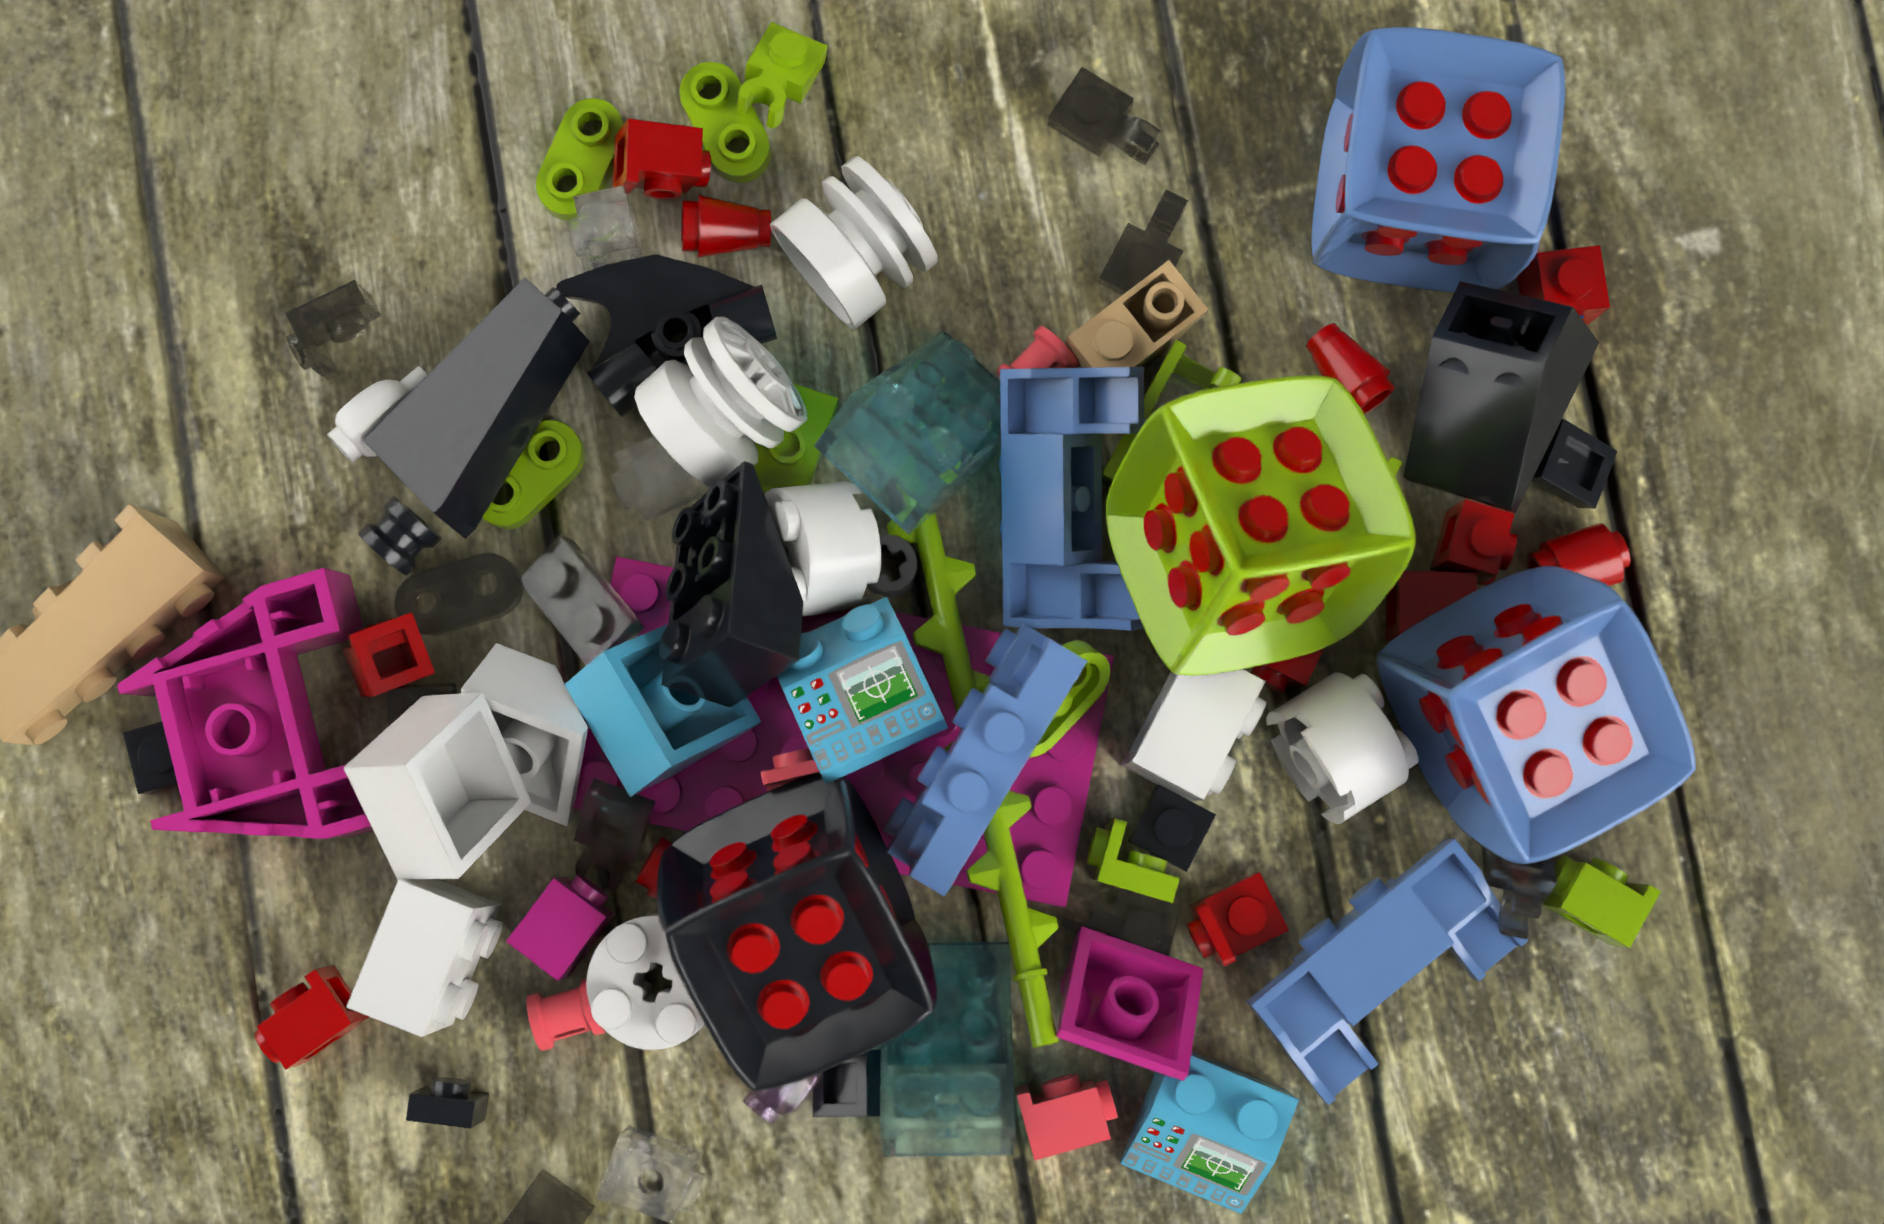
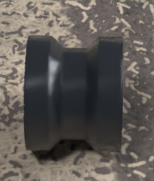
[358,496,442,576]

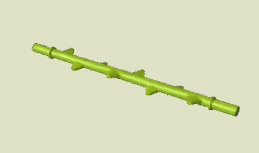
[887,416,1059,1048]

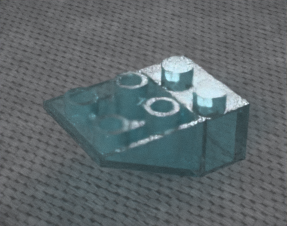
[814,330,1001,535]
[880,942,1015,1157]

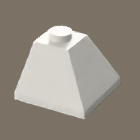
[461,643,588,826]

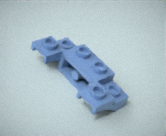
[999,367,1144,631]
[883,623,1087,897]
[1246,839,1529,1105]

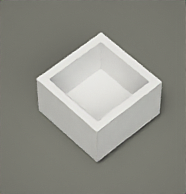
[1121,669,1267,801]
[343,692,531,880]
[347,879,503,1037]

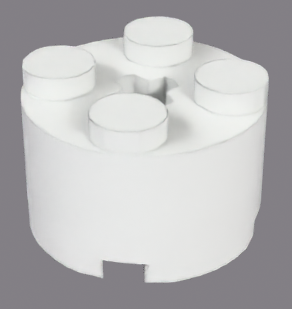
[764,481,881,616]
[1266,672,1419,824]
[586,913,705,1050]

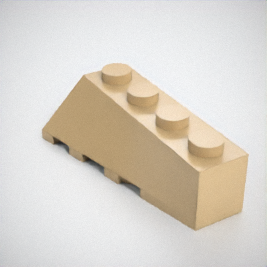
[0,503,225,745]

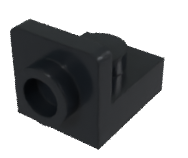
[1531,419,1617,509]

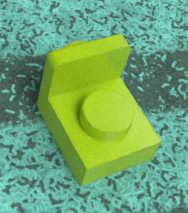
[1086,818,1180,903]

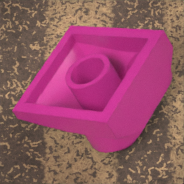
[1056,926,1204,1081]

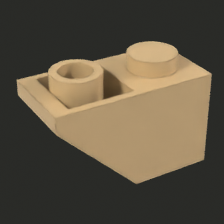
[1066,260,1209,370]

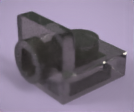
[285,280,381,380]

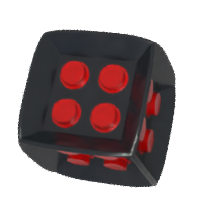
[656,773,938,1091]

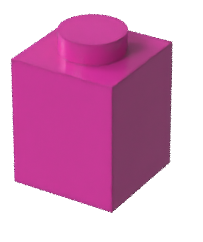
[506,874,616,981]

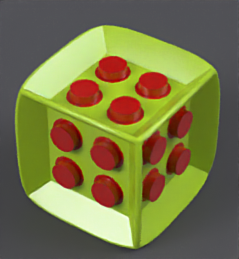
[1106,375,1415,676]

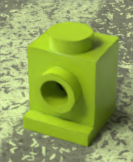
[1543,855,1661,948]

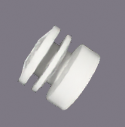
[770,156,938,330]
[634,316,807,487]

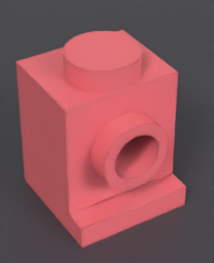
[1014,1073,1118,1161]

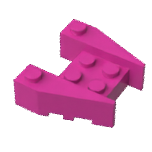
[117,568,373,839]

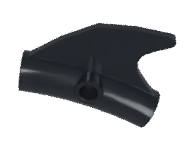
[556,255,777,417]

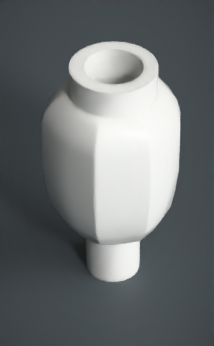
[327,366,428,463]

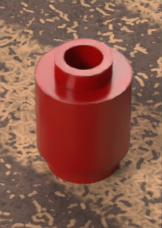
[1527,523,1630,586]

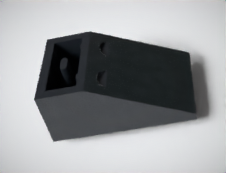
[1403,281,1599,513]
[659,461,803,708]

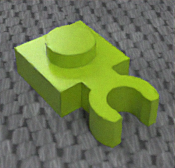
[736,22,828,129]

